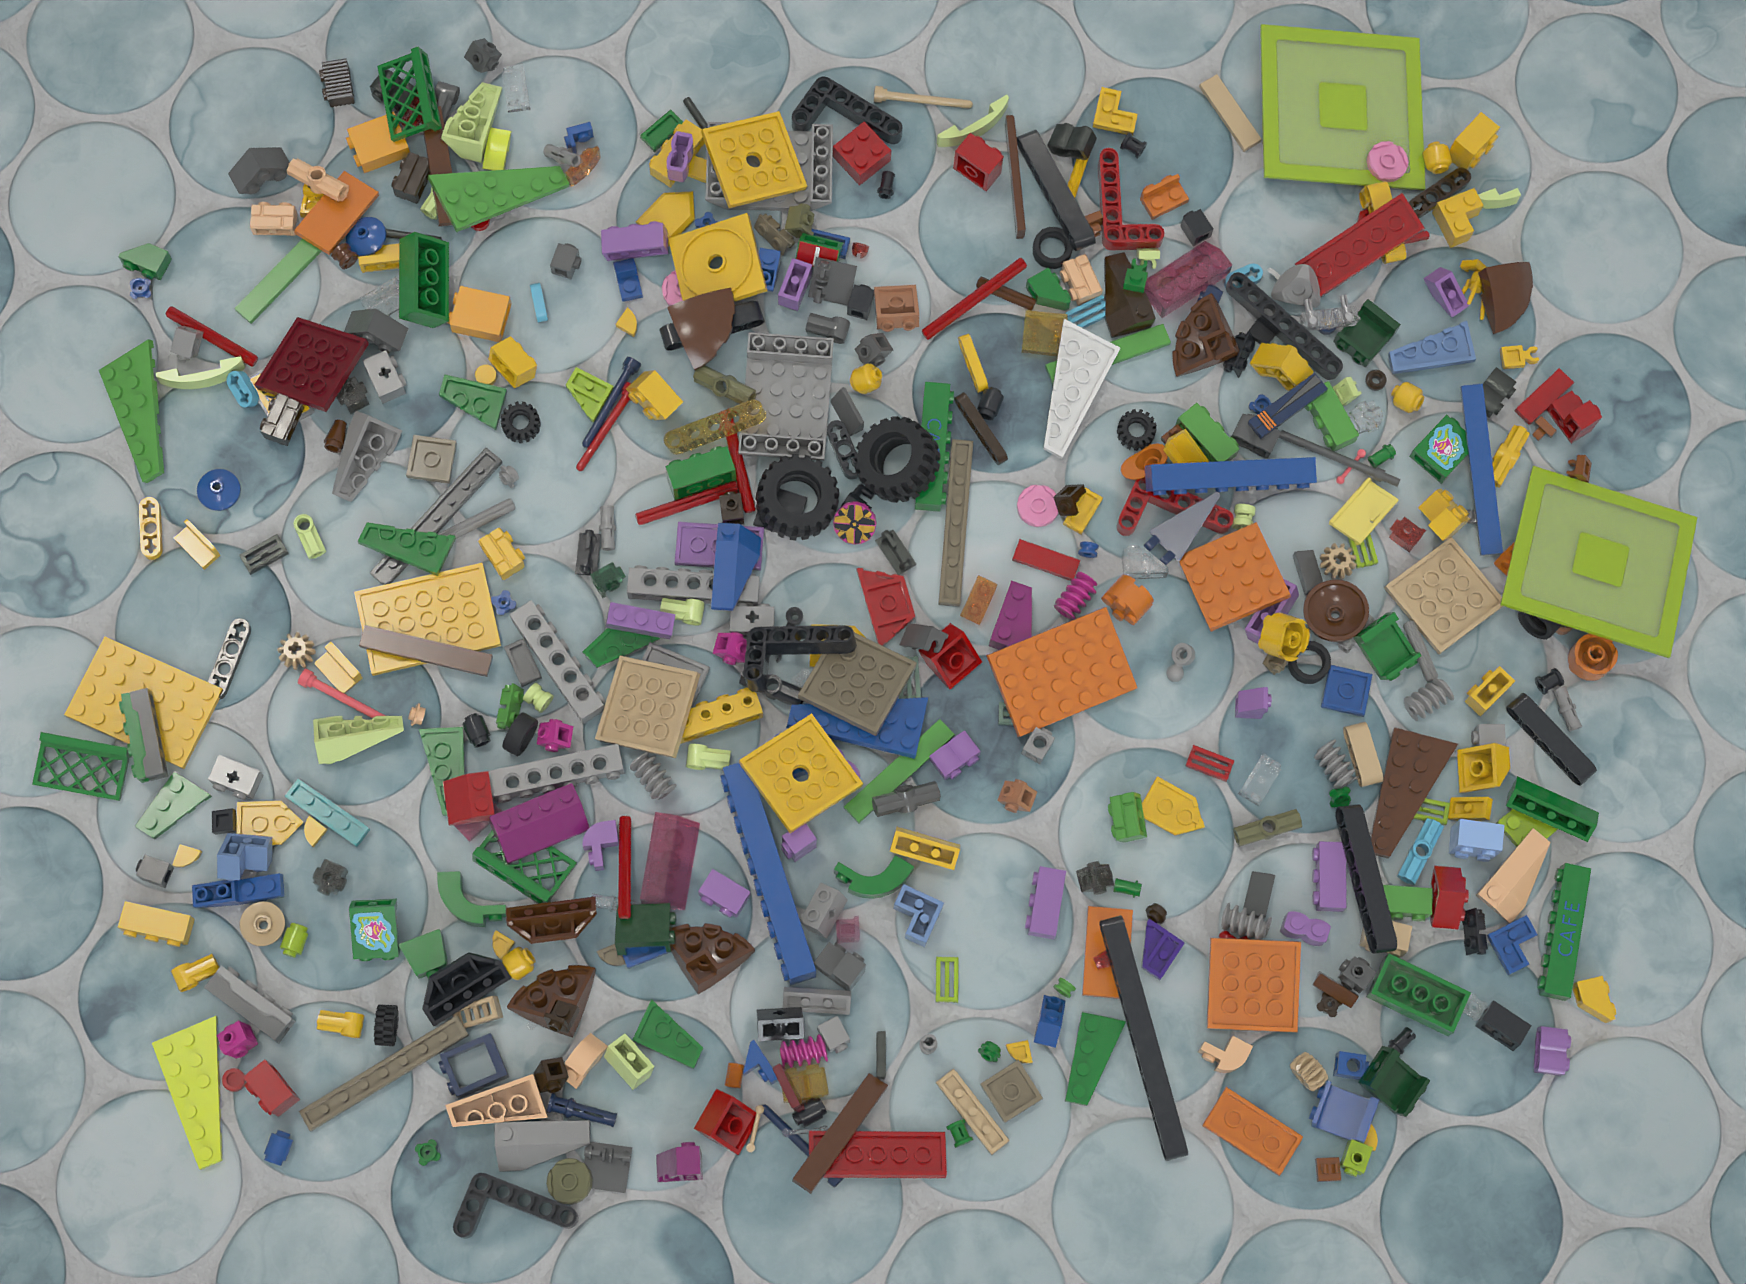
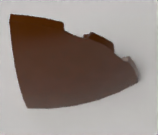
[1478,262,1533,334]
[667,288,735,370]
[1172,293,1240,377]
[671,923,755,994]
[507,965,596,1038]

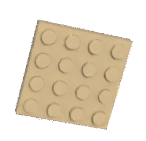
[1384,537,1503,655]
[595,656,701,758]

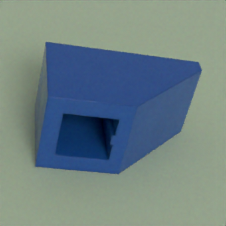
[759,248,781,292]
[1034,995,1066,1048]

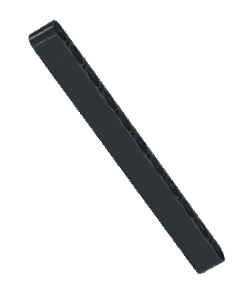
[1099,915,1188,1161]

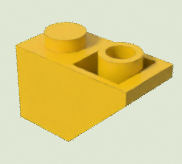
[1572,976,1616,1023]

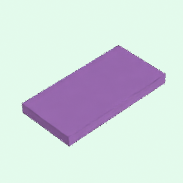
[675,522,764,571]

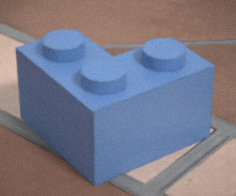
[217,833,272,881]
[893,884,944,947]

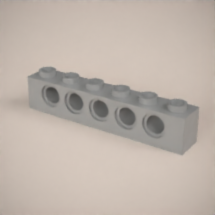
[627,565,760,606]
[509,600,605,724]
[489,744,625,803]

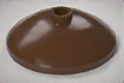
[1303,580,1369,642]

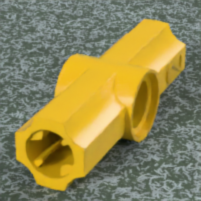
[1492,425,1530,488]

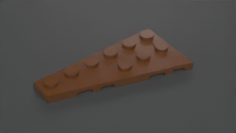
[1370,728,1458,858]

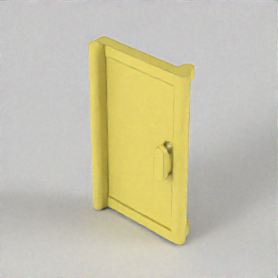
[1329,477,1399,546]

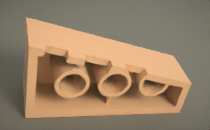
[445,1074,548,1127]

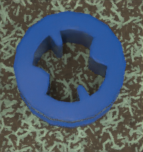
[1078,541,1099,558]

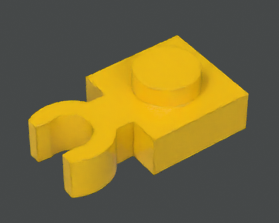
[1500,345,1540,369]

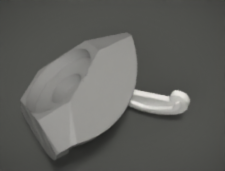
[1267,264,1320,308]

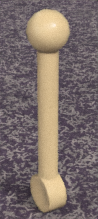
[746,1105,764,1152]

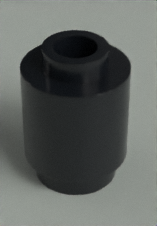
[977,387,1004,420]
[462,713,491,748]
[792,1097,827,1128]

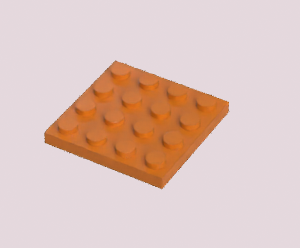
[1179,522,1291,632]
[1207,938,1301,1032]

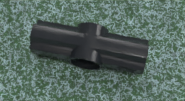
[739,670,804,706]

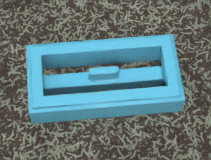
[1065,295,1105,329]

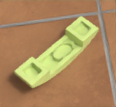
[937,95,1009,147]
[156,356,245,389]

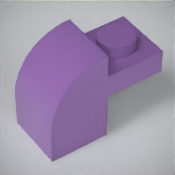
[582,820,619,871]

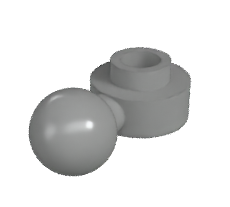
[1166,643,1195,682]

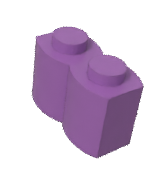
[667,131,693,182]
[929,731,981,780]
[1280,911,1331,946]
[1534,1026,1571,1076]

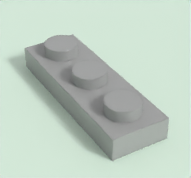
[783,987,851,1015]

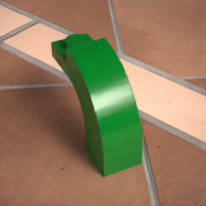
[834,855,914,899]
[437,871,507,927]

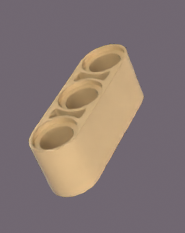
[1343,722,1383,787]

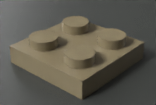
[406,435,457,484]
[980,1060,1043,1123]

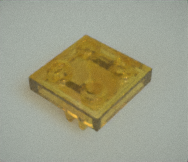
[1022,310,1068,356]

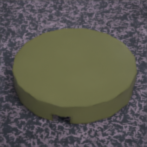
[546,1158,593,1205]

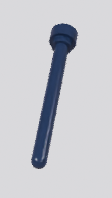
[582,356,641,448]
[762,1104,844,1188]

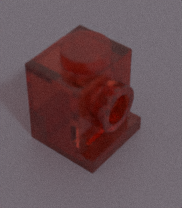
[1389,516,1426,553]

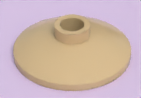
[240,902,285,946]

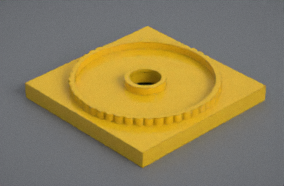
[701,111,807,208]
[668,213,767,301]
[739,713,863,834]

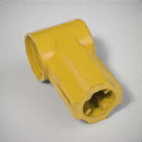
[171,954,219,992]
[317,1010,365,1038]

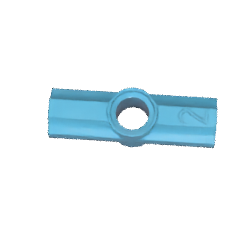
[1397,818,1444,885]

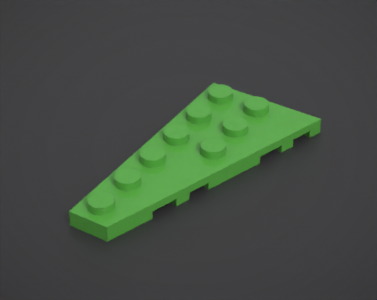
[428,166,570,232]
[99,339,164,483]

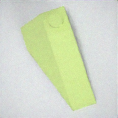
[441,82,502,163]
[313,716,404,764]

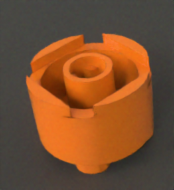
[1101,574,1154,625]
[1568,633,1618,681]

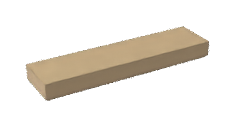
[1199,74,1262,152]
[936,1069,1010,1155]

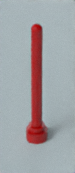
[576,382,632,471]

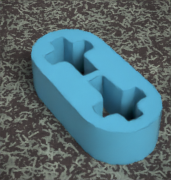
[1224,263,1263,288]
[530,283,548,323]
[227,371,259,407]

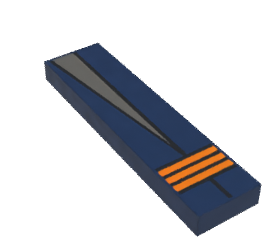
[1248,373,1328,439]

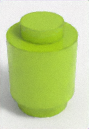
[280,923,308,958]

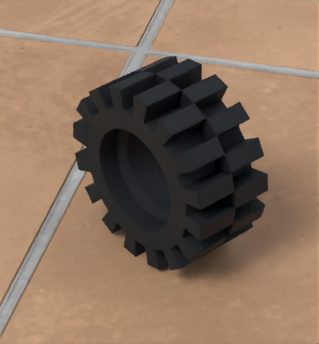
[501,401,541,443]
[1117,409,1157,451]
[374,1004,399,1046]

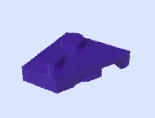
[1141,919,1185,980]

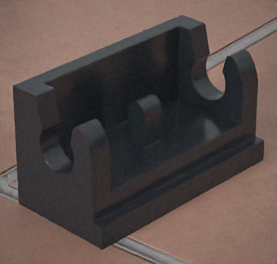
[1475,1000,1532,1051]

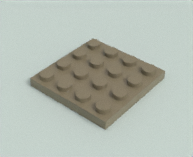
[798,632,917,736]

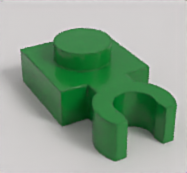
[1123,258,1148,293]

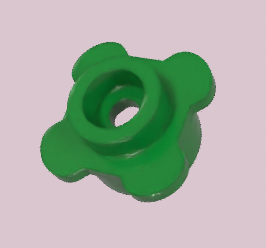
[1329,786,1351,808]
[978,1041,1001,1062]
[415,1139,441,1166]

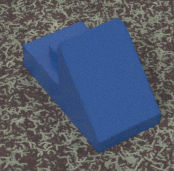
[613,258,643,302]
[743,1040,778,1085]

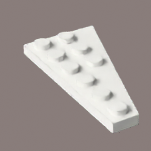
[1043,319,1120,459]

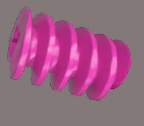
[1053,572,1097,620]
[780,1034,828,1068]

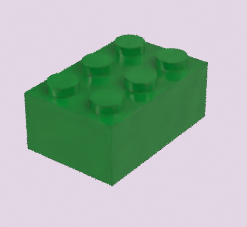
[665,446,736,500]

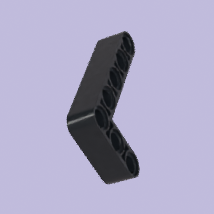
[792,76,903,144]
[743,625,857,692]
[453,1173,579,1239]

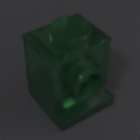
[590,562,626,598]

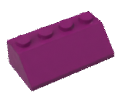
[489,783,590,864]

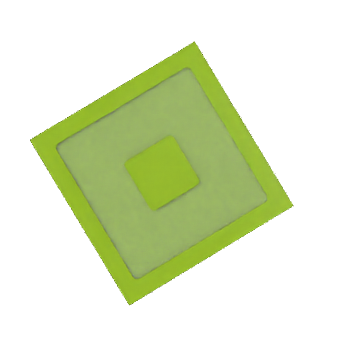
[1260,24,1425,191]
[1500,466,1698,658]

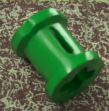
[946,1119,973,1148]

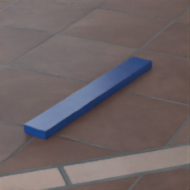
[1460,383,1503,556]

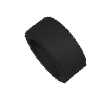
[1032,227,1073,269]
[1518,611,1561,640]
[1288,641,1331,684]
[502,712,538,757]

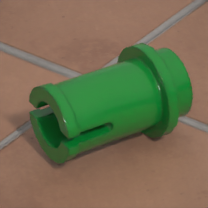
[1368,444,1396,468]
[1113,878,1142,898]

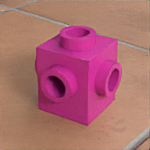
[713,632,747,665]
[537,719,574,752]
[217,1020,258,1059]

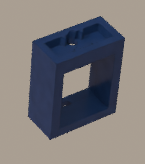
[438,1033,509,1099]

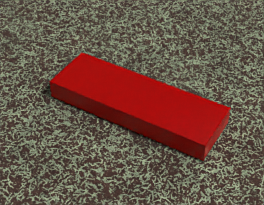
[1514,368,1575,426]
[1012,539,1081,581]

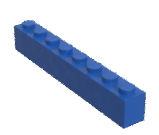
[1145,457,1317,495]

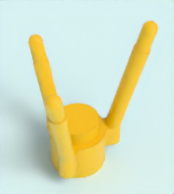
[1462,271,1485,320]

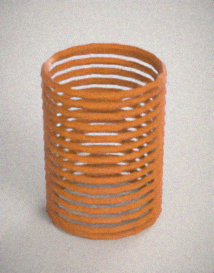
[725,1063,745,1088]

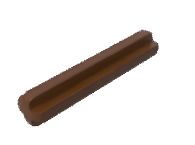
[976,276,1036,310]

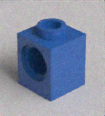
[1333,1051,1369,1080]

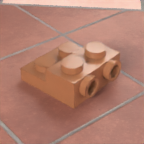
[874,285,919,332]

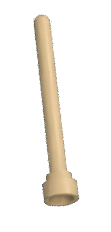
[873,86,973,109]

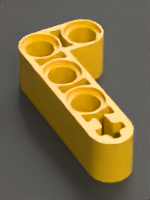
[1359,181,1406,264]

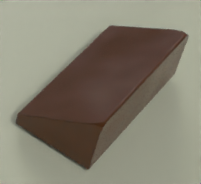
[1312,971,1359,1008]

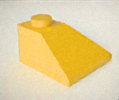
[1457,743,1510,793]

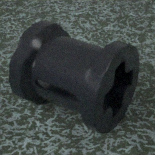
[1120,132,1147,159]
[1535,668,1564,695]

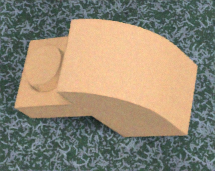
[565,1033,608,1089]
[1198,1036,1253,1073]

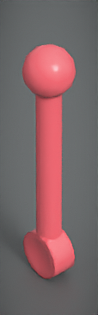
[1336,449,1366,484]

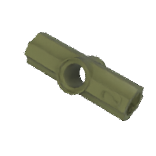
[693,365,757,408]
[1233,809,1302,847]

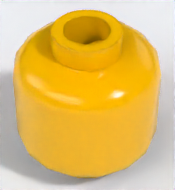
[1422,141,1452,174]
[850,363,882,394]
[1391,382,1425,413]
[502,947,536,980]

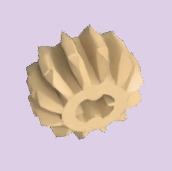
[1320,543,1356,580]
[277,632,316,670]
[1290,1052,1328,1091]

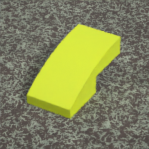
[482,128,512,170]

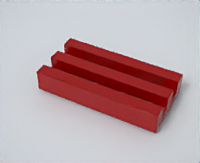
[1185,745,1235,782]

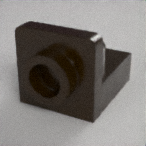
[1053,484,1086,516]
[544,1000,580,1033]

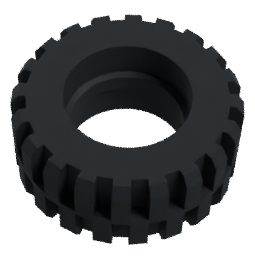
[854,416,941,503]
[755,454,840,541]

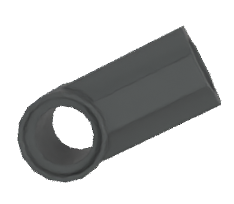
[435,81,460,124]
[805,313,850,344]

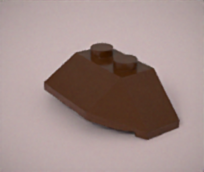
[506,896,597,944]

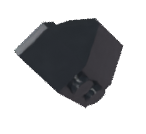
[422,952,512,1027]

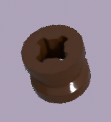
[331,243,359,270]

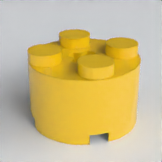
[1258,612,1310,661]

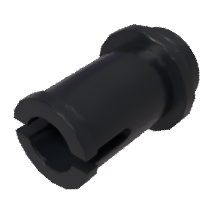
[877,171,895,199]
[1388,1027,1416,1054]

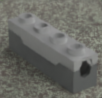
[204,966,296,1043]

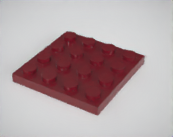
[254,317,369,412]

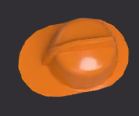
[1121,443,1168,480]

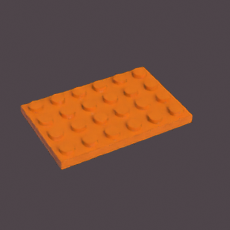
[986,607,1138,737]

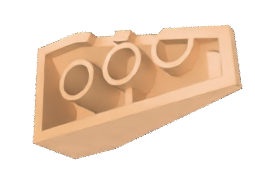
[1476,828,1551,924]

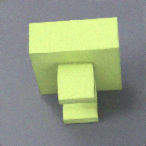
[1137,248,1160,269]
[1333,377,1362,406]

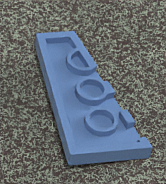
[1388,320,1476,374]

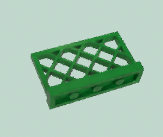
[377,46,442,142]
[32,732,132,801]
[472,830,577,904]

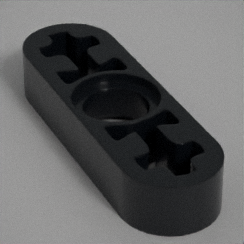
[827,420,859,480]

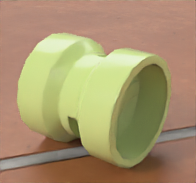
[1232,504,1256,530]
[523,682,554,713]

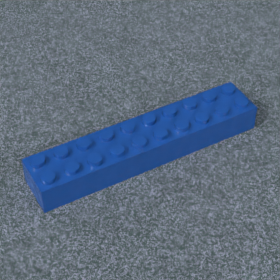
[720,763,816,986]

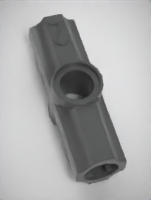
[872,781,941,817]

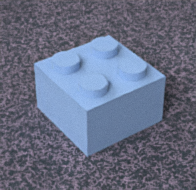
[1449,819,1504,862]

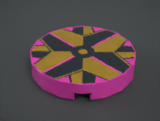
[833,502,877,545]

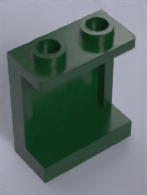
[1333,299,1401,368]
[615,903,677,955]
[1358,1046,1430,1117]

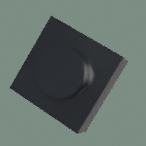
[212,808,236,835]

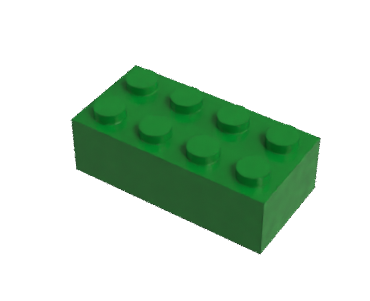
[399,232,449,328]
[1366,953,1471,1036]

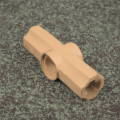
[287,158,349,202]

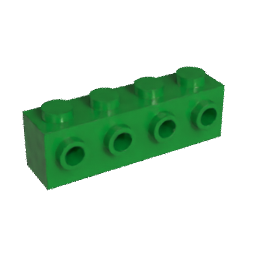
[1506,776,1599,842]

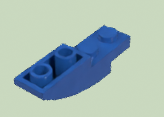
[192,873,285,908]

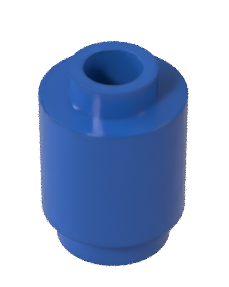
[264,1130,293,1166]

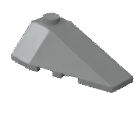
[332,411,402,502]
[495,1121,590,1172]

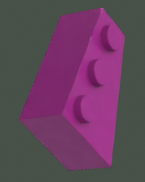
[989,580,1032,650]
[656,1142,703,1182]

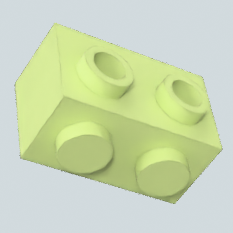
[604,1034,655,1090]

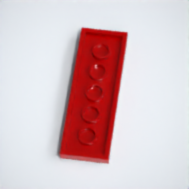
[1295,193,1425,298]
[808,1131,947,1178]

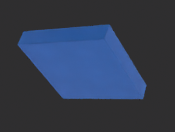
[1321,665,1373,717]

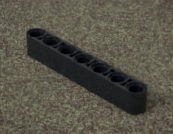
[1016,130,1096,251]
[1226,272,1343,380]
[1335,804,1397,954]

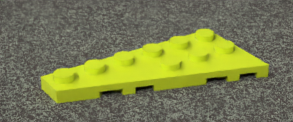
[152,1016,222,1170]

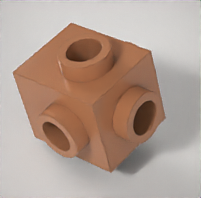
[997,779,1037,813]

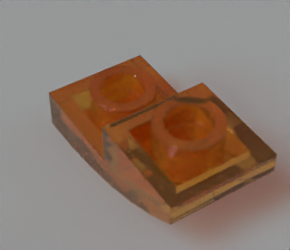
[565,146,601,187]
[960,575,998,625]

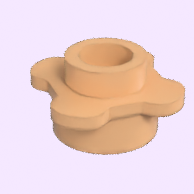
[408,703,426,726]

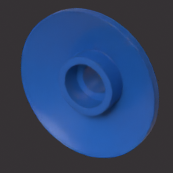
[346,217,386,256]
[197,469,241,511]

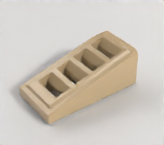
[453,996,503,1029]

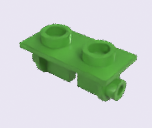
[496,683,524,729]

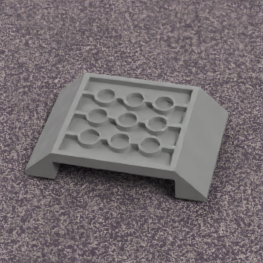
[705,122,833,211]
[738,332,834,461]

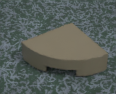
[596,944,626,966]

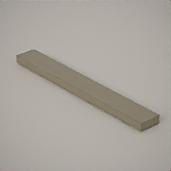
[938,439,973,607]
[299,1015,469,1131]

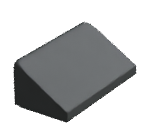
[831,387,864,436]
[1293,550,1323,596]
[1243,871,1275,918]

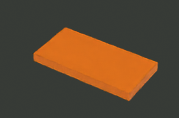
[294,171,379,255]
[1082,906,1133,999]
[1202,1087,1303,1176]

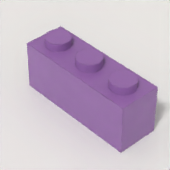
[601,221,668,261]
[1245,579,1299,644]
[605,602,676,639]
[1312,841,1347,912]
[1025,866,1066,940]

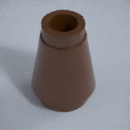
[324,419,347,453]

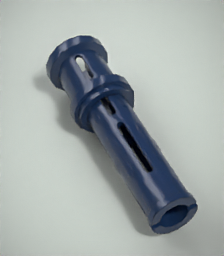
[547,1093,617,1127]

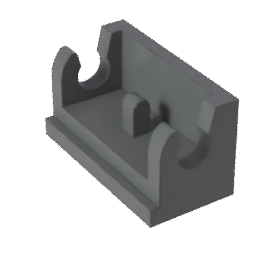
[899,623,949,653]

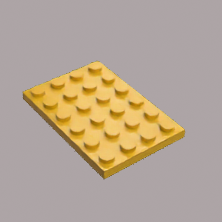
[354,563,501,676]
[64,636,223,769]

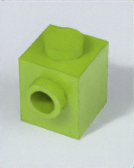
[1340,1139,1373,1177]

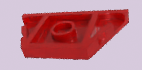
[856,568,915,646]

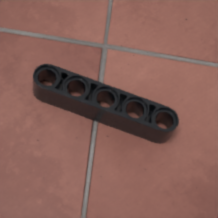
[659,301,765,351]
[1506,693,1597,786]

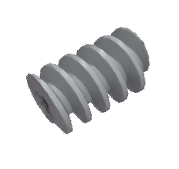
[1404,678,1454,721]
[1314,739,1359,789]
[630,752,677,800]
[1221,902,1272,940]

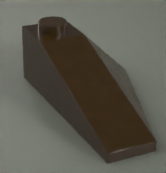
[1104,252,1156,338]

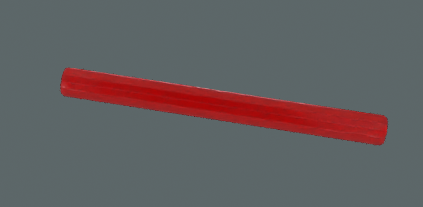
[922,258,1027,340]

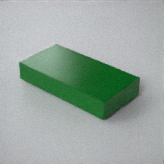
[640,109,683,152]

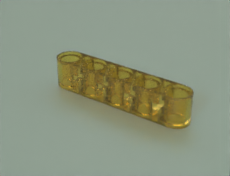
[664,400,767,455]

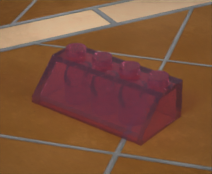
[1144,241,1232,318]
[640,812,700,910]

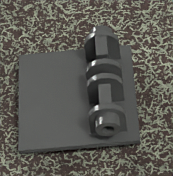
[808,257,857,306]
[584,1142,633,1193]

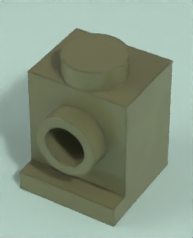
[785,203,815,238]

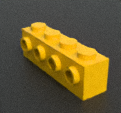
[680,687,763,744]

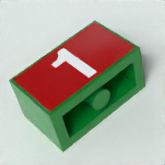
[795,233,843,268]

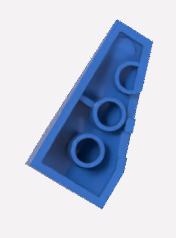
[711,523,761,611]

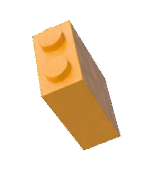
[346,112,410,173]
[448,286,512,342]

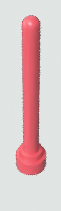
[298,668,386,718]

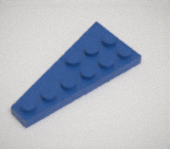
[786,697,928,759]

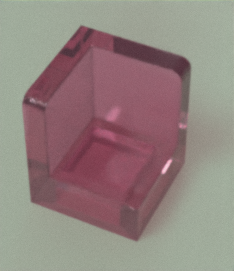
[836,916,860,943]

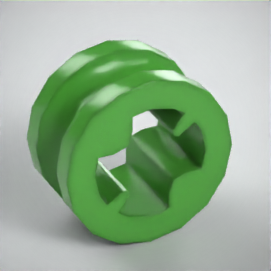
[1053,978,1076,998]

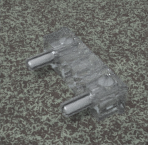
[1299,295,1361,331]

